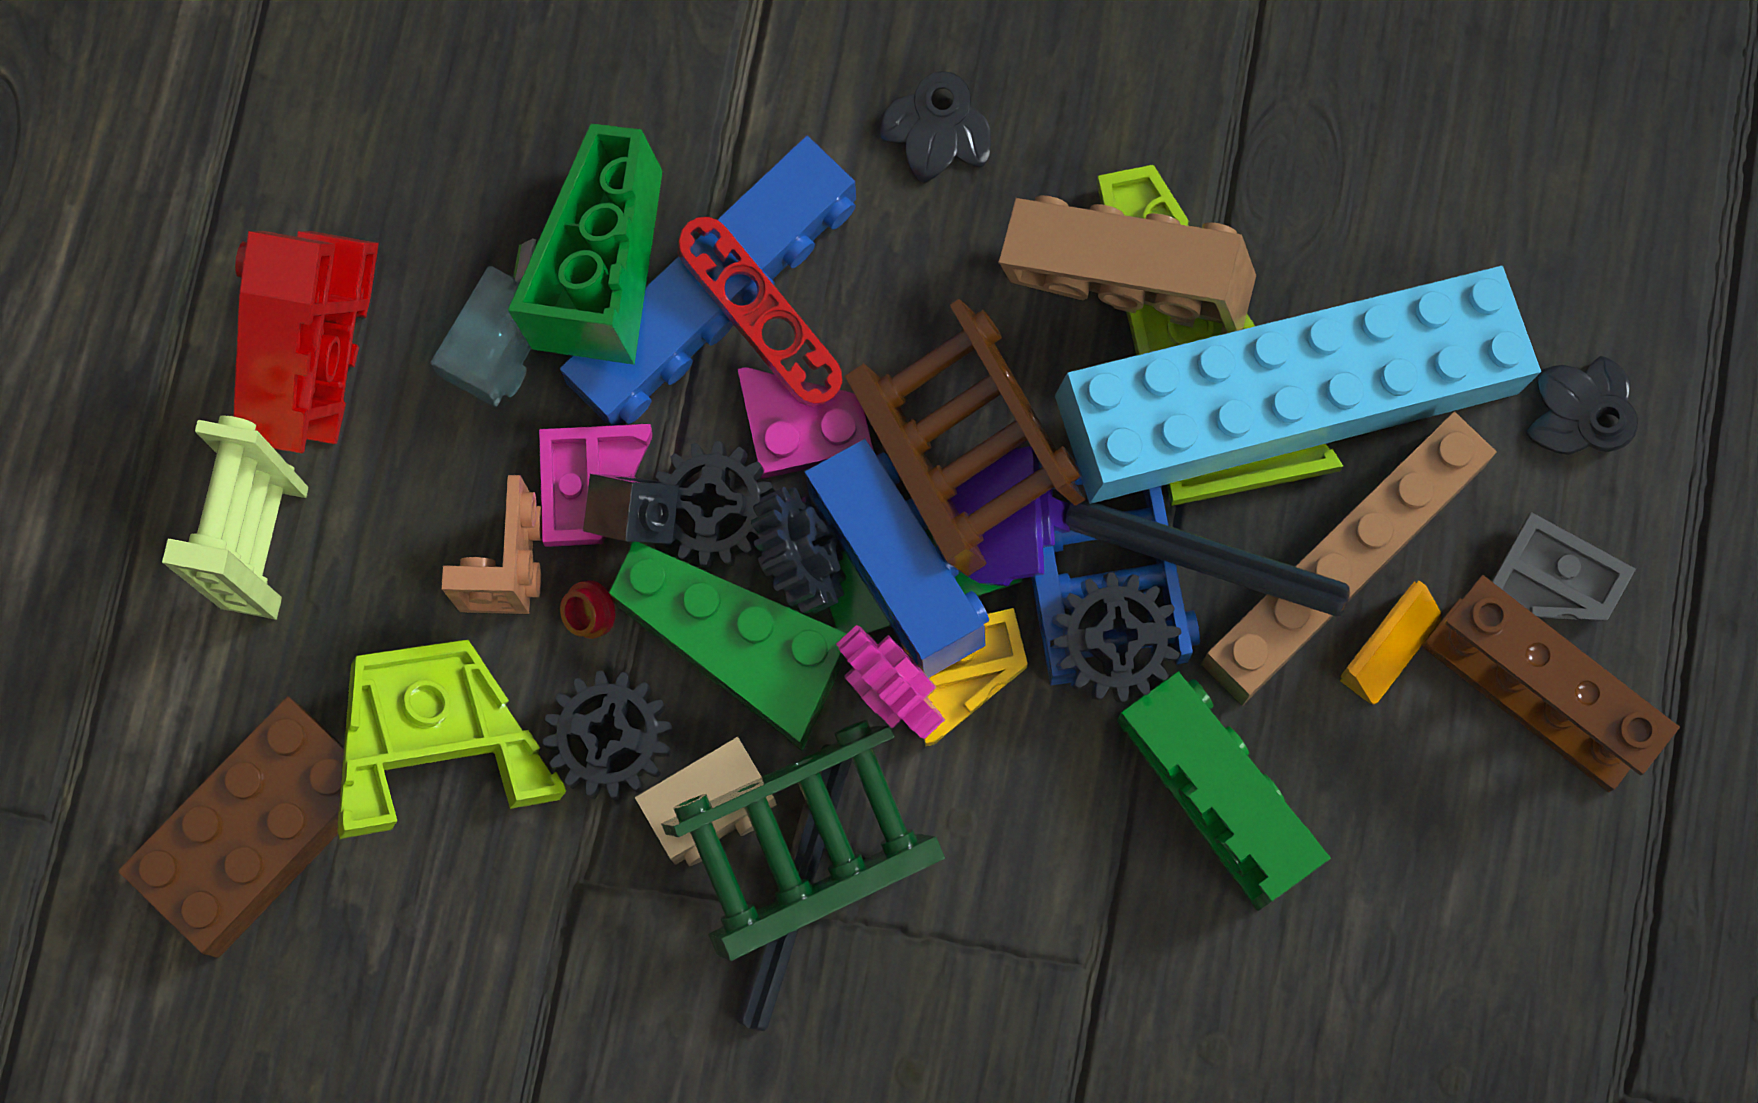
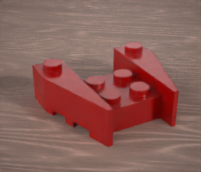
[234,231,379,453]

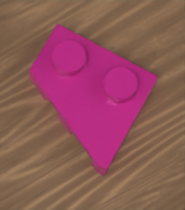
[738,367,873,479]

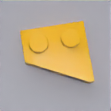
[901,608,1028,746]

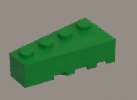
[508,123,663,365]
[609,542,847,752]
[1117,671,1331,911]

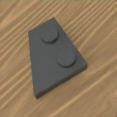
[1491,512,1636,621]

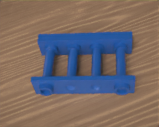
[1016,446,1200,686]

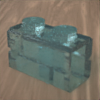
[431,266,531,407]

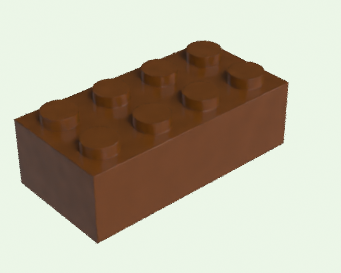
[118,696,344,958]

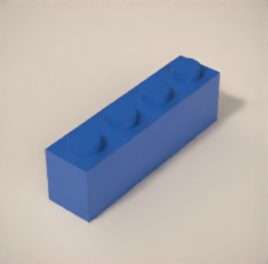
[805,439,989,678]

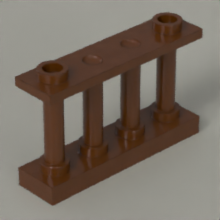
[845,299,1085,576]
[1421,575,1680,792]

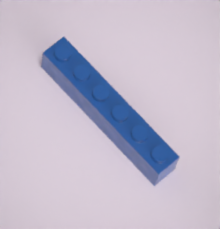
[560,135,856,426]

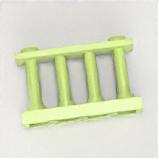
[162,416,309,620]

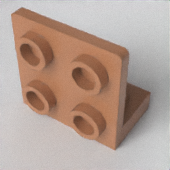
[442,475,542,614]

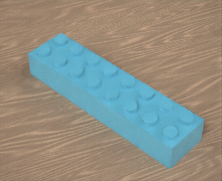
[1055,266,1541,504]

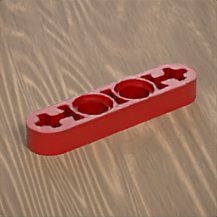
[677,217,842,406]

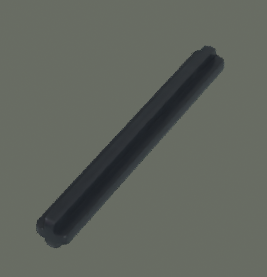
[1065,499,1350,617]
[736,744,852,1031]

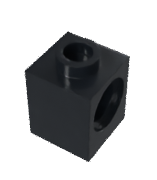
[583,473,679,544]

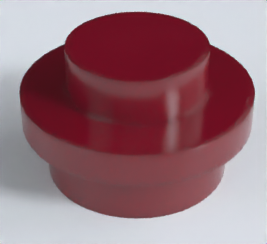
[560,580,615,639]

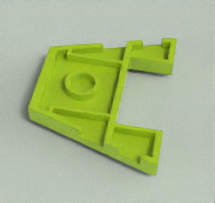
[337,640,566,839]

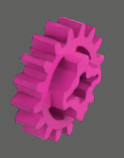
[836,625,945,739]

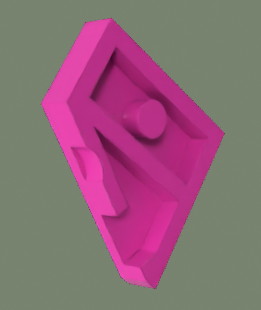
[539,424,652,547]

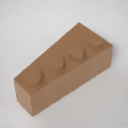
[999,195,1256,335]

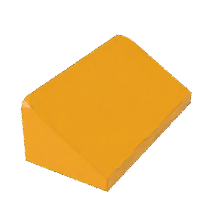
[1340,581,1442,705]

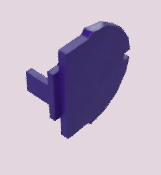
[951,446,1070,586]

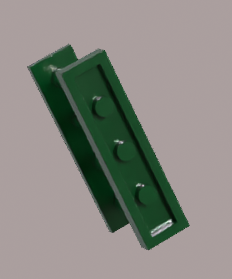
[661,720,945,961]

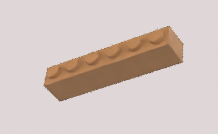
[1201,411,1497,706]

